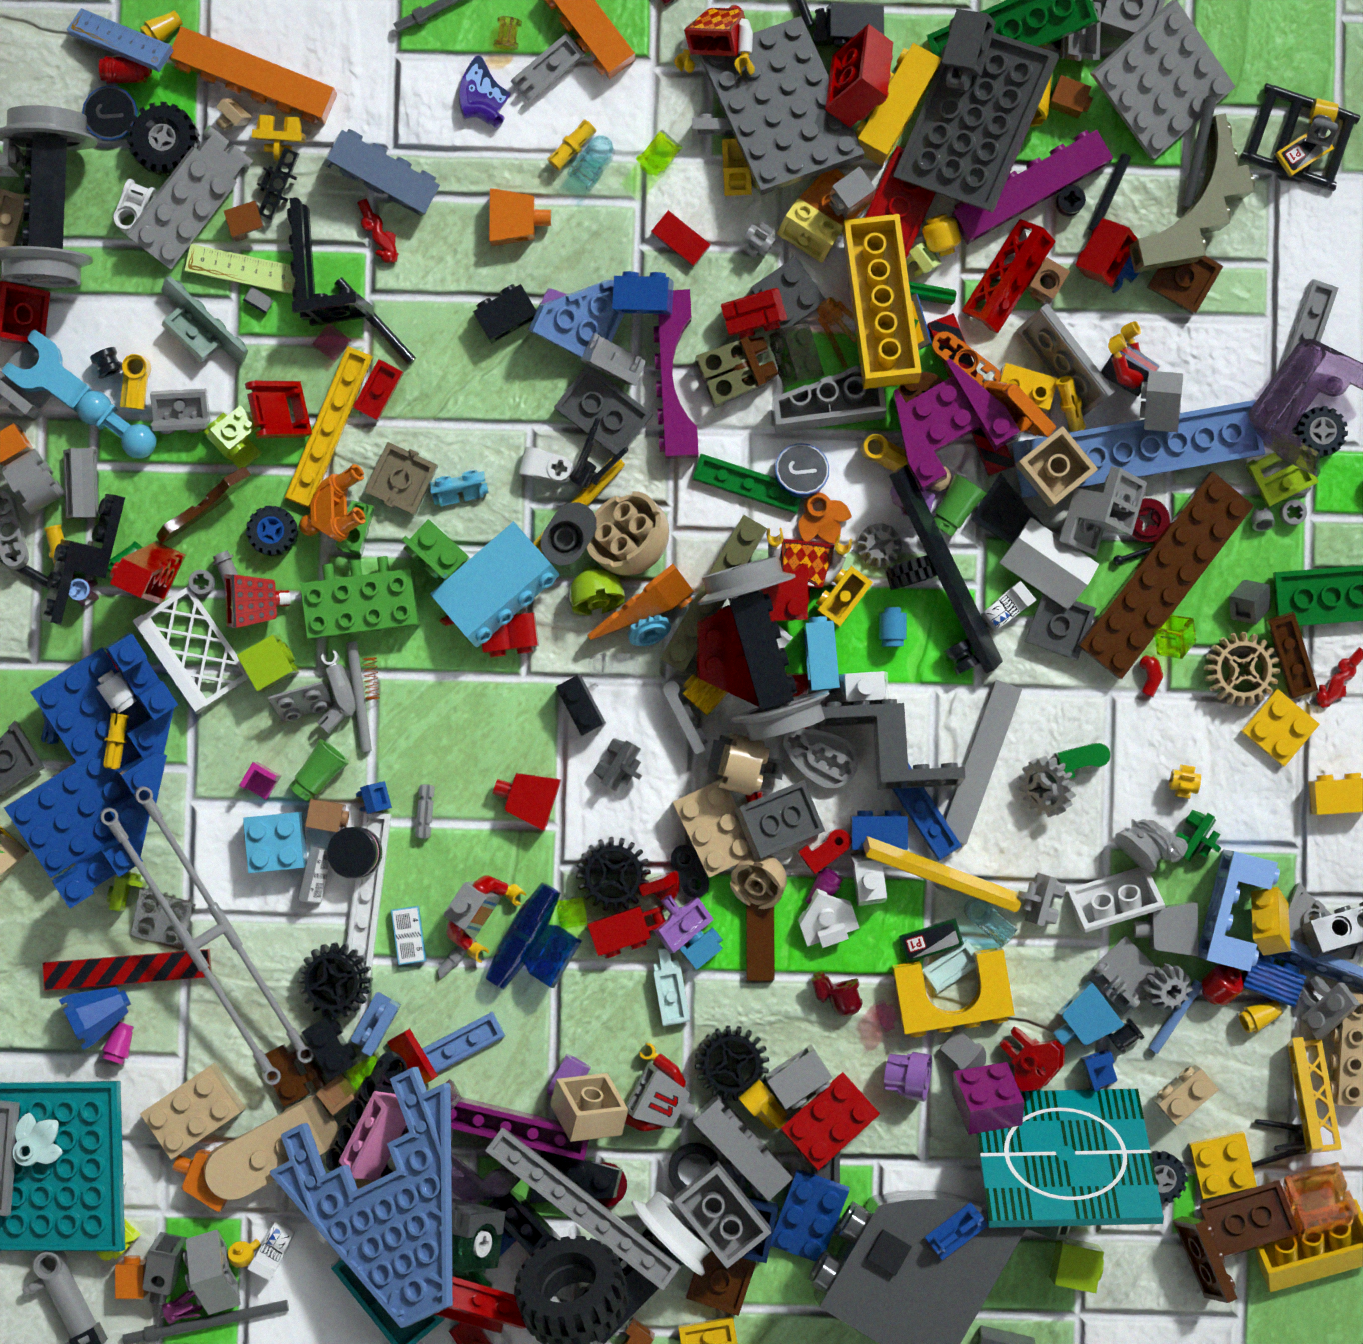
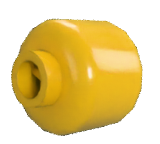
[922,213,961,257]

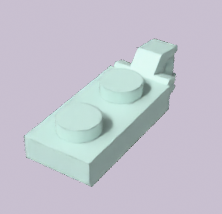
[653,947,690,1026]

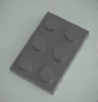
[554,364,653,455]
[734,780,825,861]

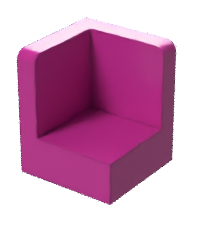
[239,762,281,800]

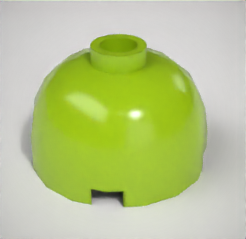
[569,566,625,616]

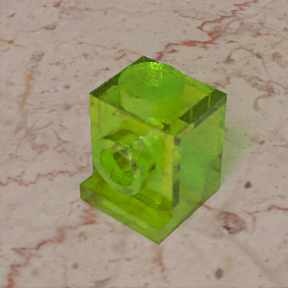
[556,896,588,929]

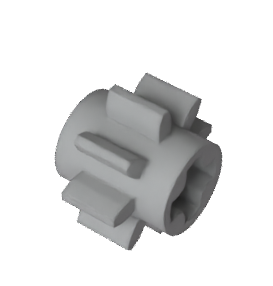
[742,222,776,258]

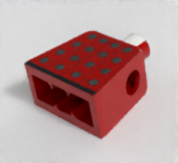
[224,574,291,628]

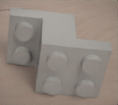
[1060,466,1147,556]

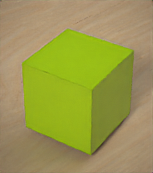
[237,634,299,692]
[1049,1238,1104,1293]

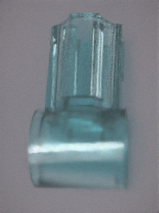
[964,897,1018,947]

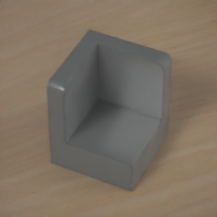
[1229,580,1271,625]

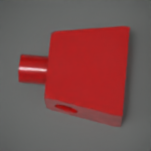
[492,773,561,830]

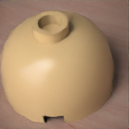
[730,855,787,909]

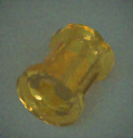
[494,16,522,50]

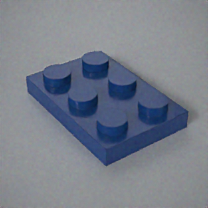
[770,1169,849,1262]

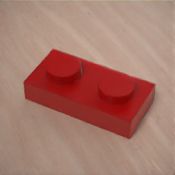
[353,359,404,421]

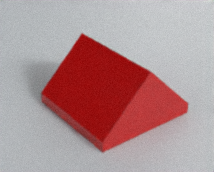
[0,281,50,345]

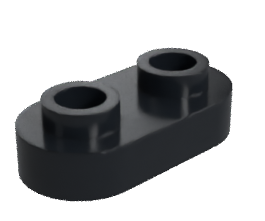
[671,845,709,898]

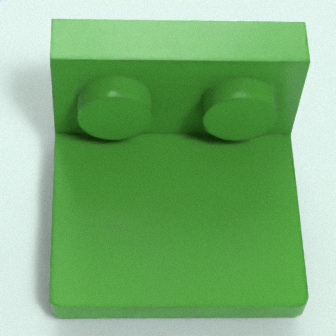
[402,519,469,580]

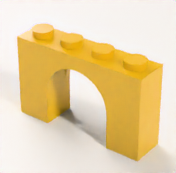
[892,947,1015,1037]

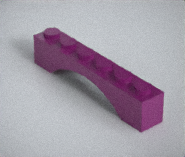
[653,289,699,459]

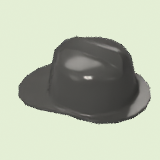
[541,502,597,565]

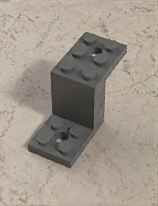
[818,699,966,790]

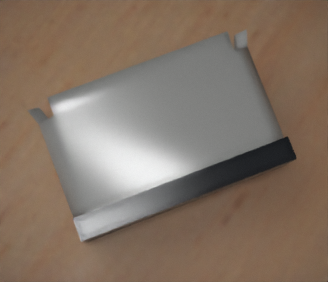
[243,286,275,315]

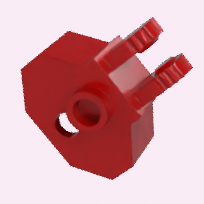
[999,1026,1065,1091]

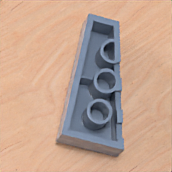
[322,129,440,216]

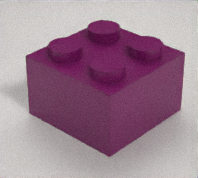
[952,1062,1024,1135]

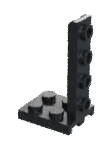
[287,197,374,326]

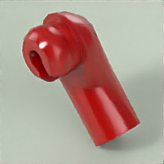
[1139,655,1163,698]

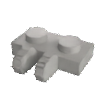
[1300,976,1360,1039]

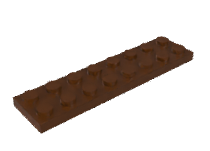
[1077,471,1254,679]

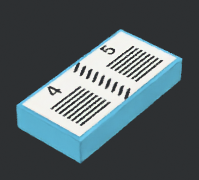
[391,906,427,965]

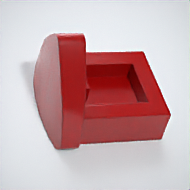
[639,871,679,901]

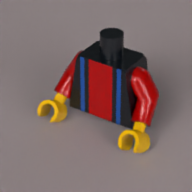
[1101,321,1160,396]

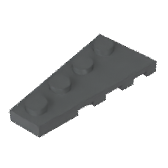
[0,720,45,796]

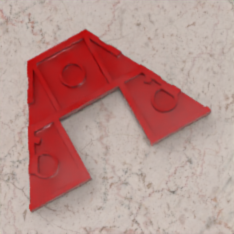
[697,563,808,729]

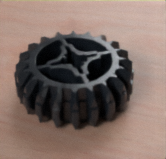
[576,837,651,912]
[297,942,373,1018]
[694,1025,769,1101]

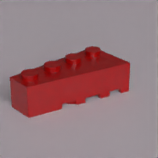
[110,541,186,604]

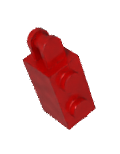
[587,905,666,959]

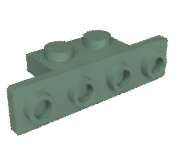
[161,275,248,365]

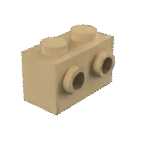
[1153,1065,1219,1126]

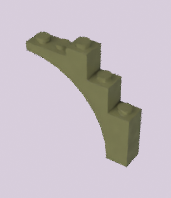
[1128,113,1255,273]

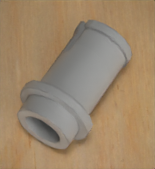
[212,550,238,584]

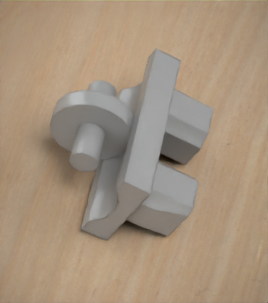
[1018,873,1066,926]

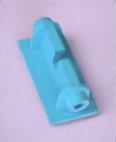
[430,470,489,507]

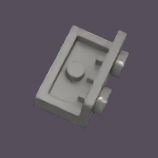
[150,388,210,434]

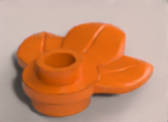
[798,492,852,544]

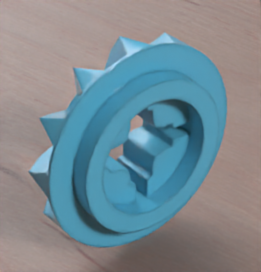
[627,615,671,646]

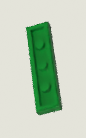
[692,453,802,514]

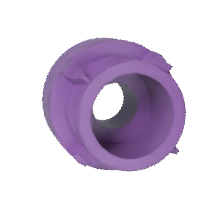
[884,1052,932,1102]

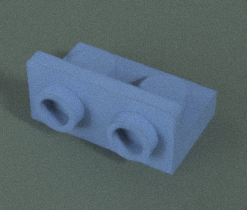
[351,992,402,1056]

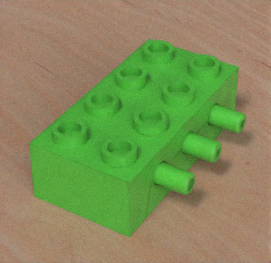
[300,556,421,640]

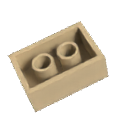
[673,778,753,878]
[140,1063,246,1160]

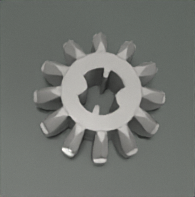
[1143,963,1193,1012]

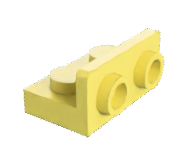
[776,198,843,263]

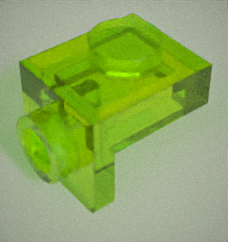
[636,130,683,176]

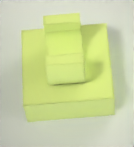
[906,242,942,277]

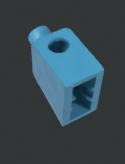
[1053,980,1124,1046]

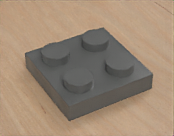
[750,256,827,334]
[1025,593,1097,660]

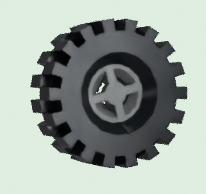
[127,102,200,176]

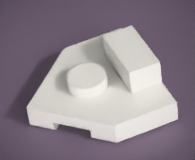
[798,889,859,948]

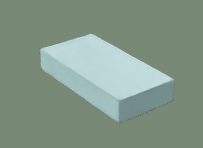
[922,939,976,993]

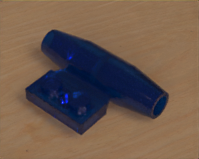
[485,882,582,989]

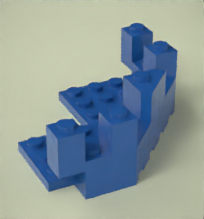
[4,633,178,909]

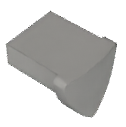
[940,1028,986,1070]

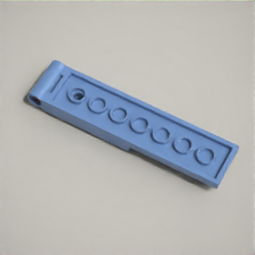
[1012,400,1265,498]

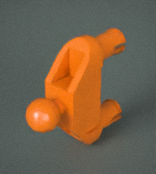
[299,464,366,543]

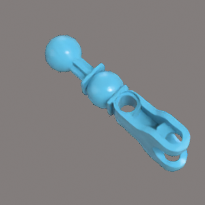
[1,330,157,459]

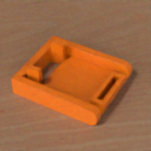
[982,380,1057,437]

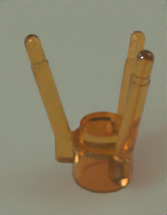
[815,297,857,368]

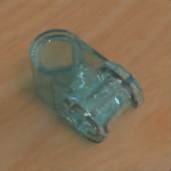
[567,135,615,190]

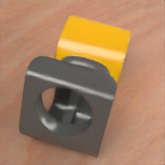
[1305,98,1339,148]

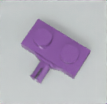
[654,895,714,953]

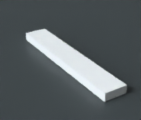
[343,811,392,977]

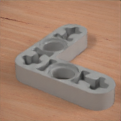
[0,491,29,570]

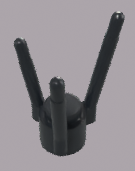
[569,417,628,488]
[1252,1119,1307,1167]

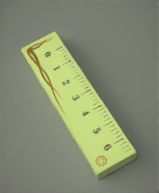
[185,244,295,295]

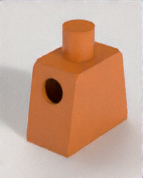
[489,188,551,246]
[172,1149,227,1212]

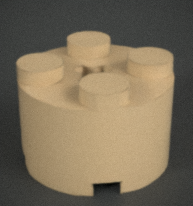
[717,733,770,795]

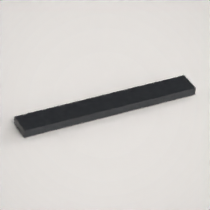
[889,464,1003,673]

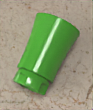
[933,473,987,537]
[289,739,350,802]

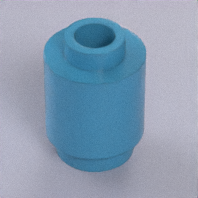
[879,607,907,647]

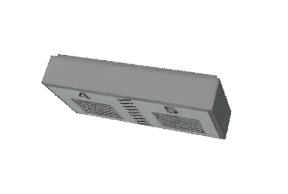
[298,846,330,904]

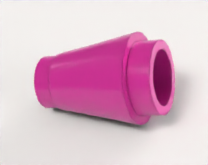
[102,1022,134,1065]

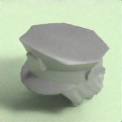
[1113,819,1188,873]

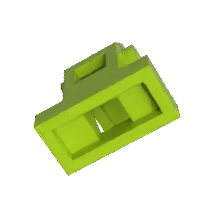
[204,406,262,469]

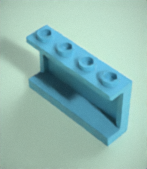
[430,521,560,647]

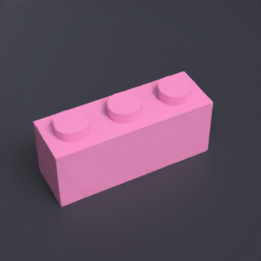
[339,1091,406,1180]

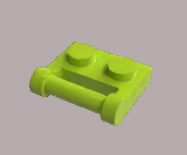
[1245,439,1319,507]

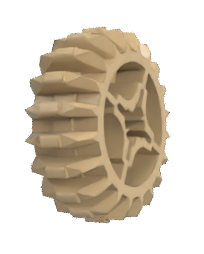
[1204,632,1280,707]

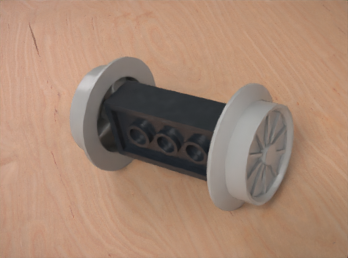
[0,105,97,288]
[697,555,830,741]

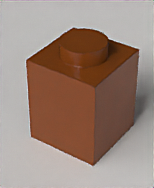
[1049,75,1093,118]

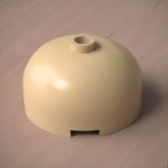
[586,491,669,576]

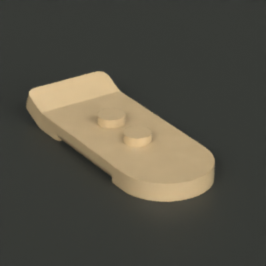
[204,1095,339,1200]

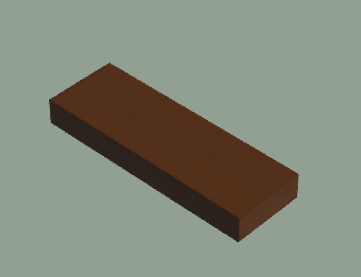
[1266,611,1318,699]
[746,903,775,981]

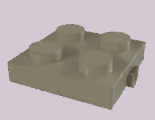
[364,442,438,515]

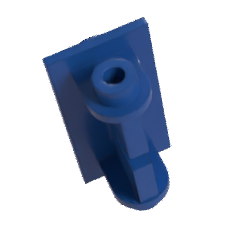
[925,1202,988,1260]

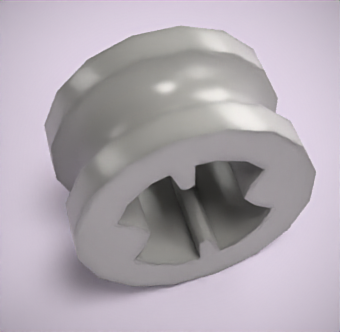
[1279,500,1307,526]
[188,569,216,595]

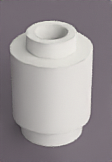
[96,670,137,713]

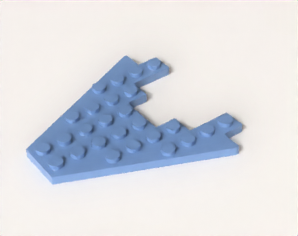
[270,1067,453,1328]

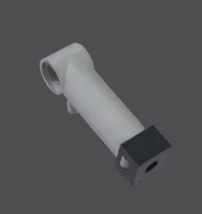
[23,1251,108,1344]

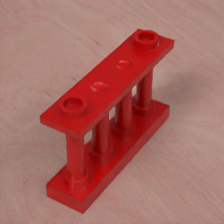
[434,1276,526,1334]

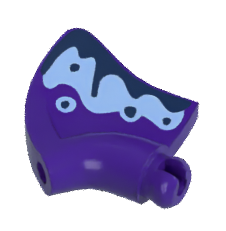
[459,55,511,128]

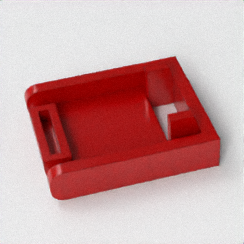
[245,380,312,438]

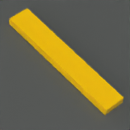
[285,346,374,509]
[863,836,1021,912]

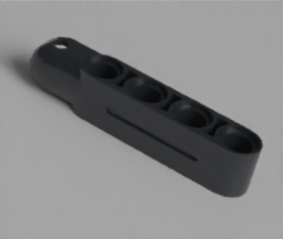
[326,1051,407,1171]

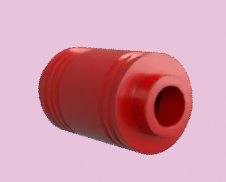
[99,55,152,84]

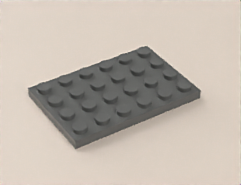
[699,16,864,195]
[894,33,1059,213]

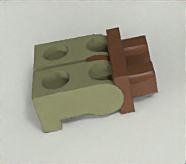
[695,337,778,409]

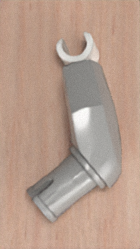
[317,649,356,734]

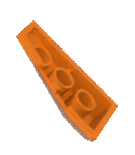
[587,564,694,641]

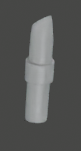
[438,939,477,979]

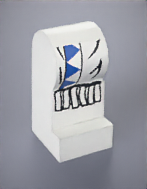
[980,581,1036,632]
[248,1222,295,1281]

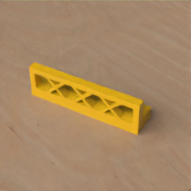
[1287,1037,1342,1154]

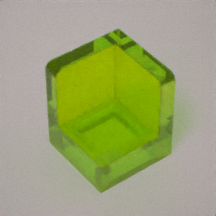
[1154,614,1196,659]
[346,1052,380,1092]

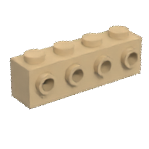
[1329,992,1363,1107]

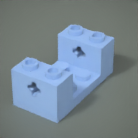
[1197,849,1280,971]

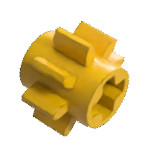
[1169,764,1201,799]

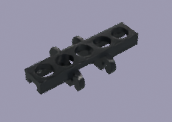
[256,147,300,220]

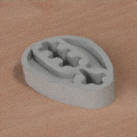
[782,729,858,788]

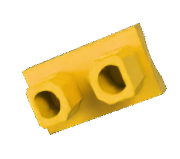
[252,115,306,161]

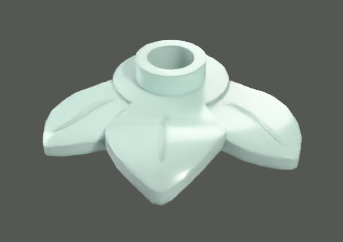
[13,1113,63,1166]

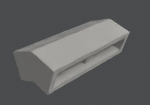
[63,448,99,519]

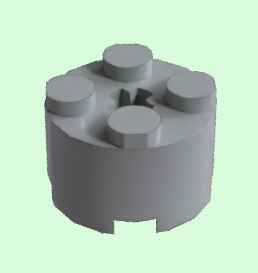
[2,448,65,515]

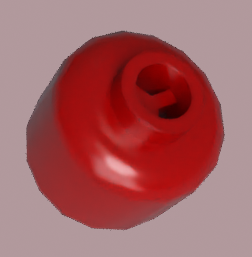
[1201,964,1243,1006]

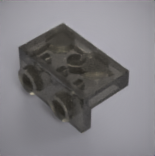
[769,323,824,387]

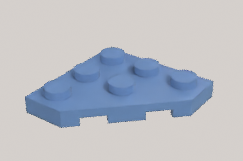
[528,279,624,358]

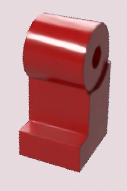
[797,829,851,874]

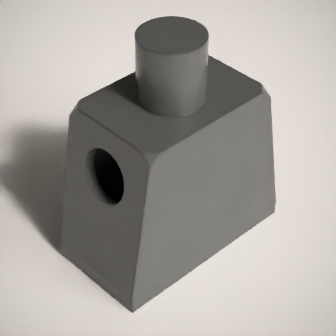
[143,1232,188,1305]

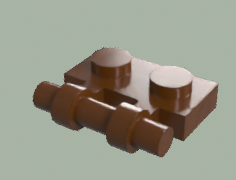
[265,1037,326,1107]

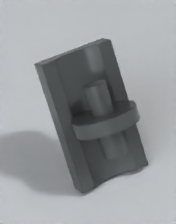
[593,738,643,791]

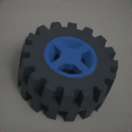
[246,506,298,556]

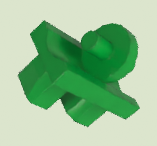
[1176,810,1221,862]

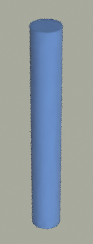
[1149,979,1202,1054]

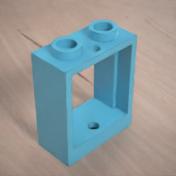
[803,616,840,692]

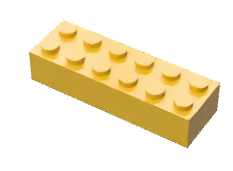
[842,214,922,389]

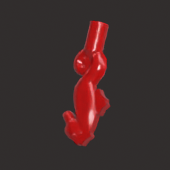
[357,199,399,263]
[1316,647,1363,708]

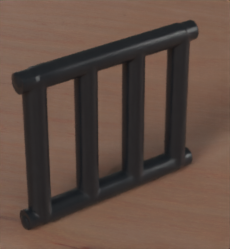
[1240,83,1361,192]

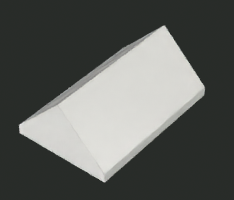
[999,517,1099,610]
[1067,867,1165,933]

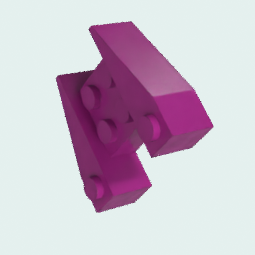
[893,358,1020,492]

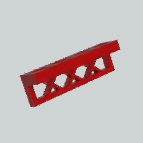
[962,219,1056,333]

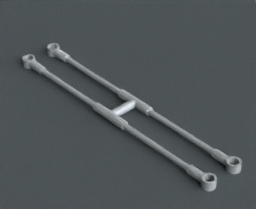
[100,786,314,1085]

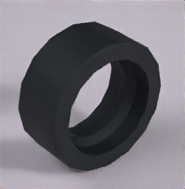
[668,1143,720,1192]

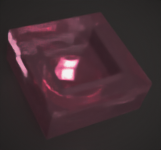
[312,323,352,362]
[873,1000,897,1032]

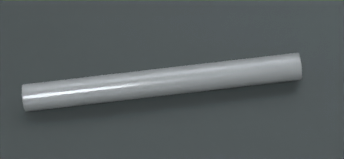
[346,641,372,752]

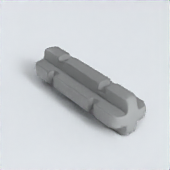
[415,784,435,839]

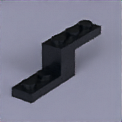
[41,494,125,624]

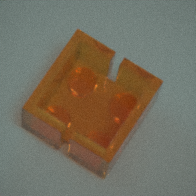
[1282,1162,1359,1240]

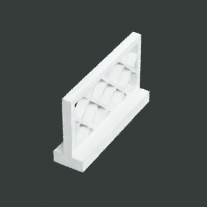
[132,586,249,715]

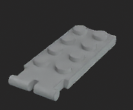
[125,125,253,269]

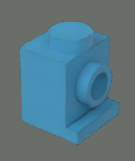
[679,927,723,970]

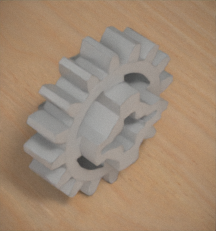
[1019,756,1076,817]

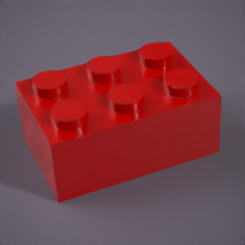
[825,24,893,128]
[779,1072,880,1172]

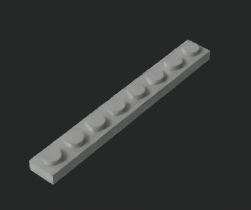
[485,1128,681,1291]

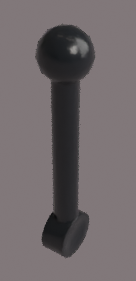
[1113,546,1152,566]

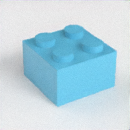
[243,812,308,873]

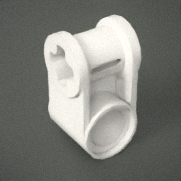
[113,179,157,234]
[519,447,574,483]

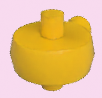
[228,1239,261,1268]

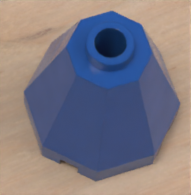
[59,987,131,1050]

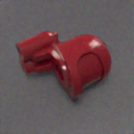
[811,971,863,1017]

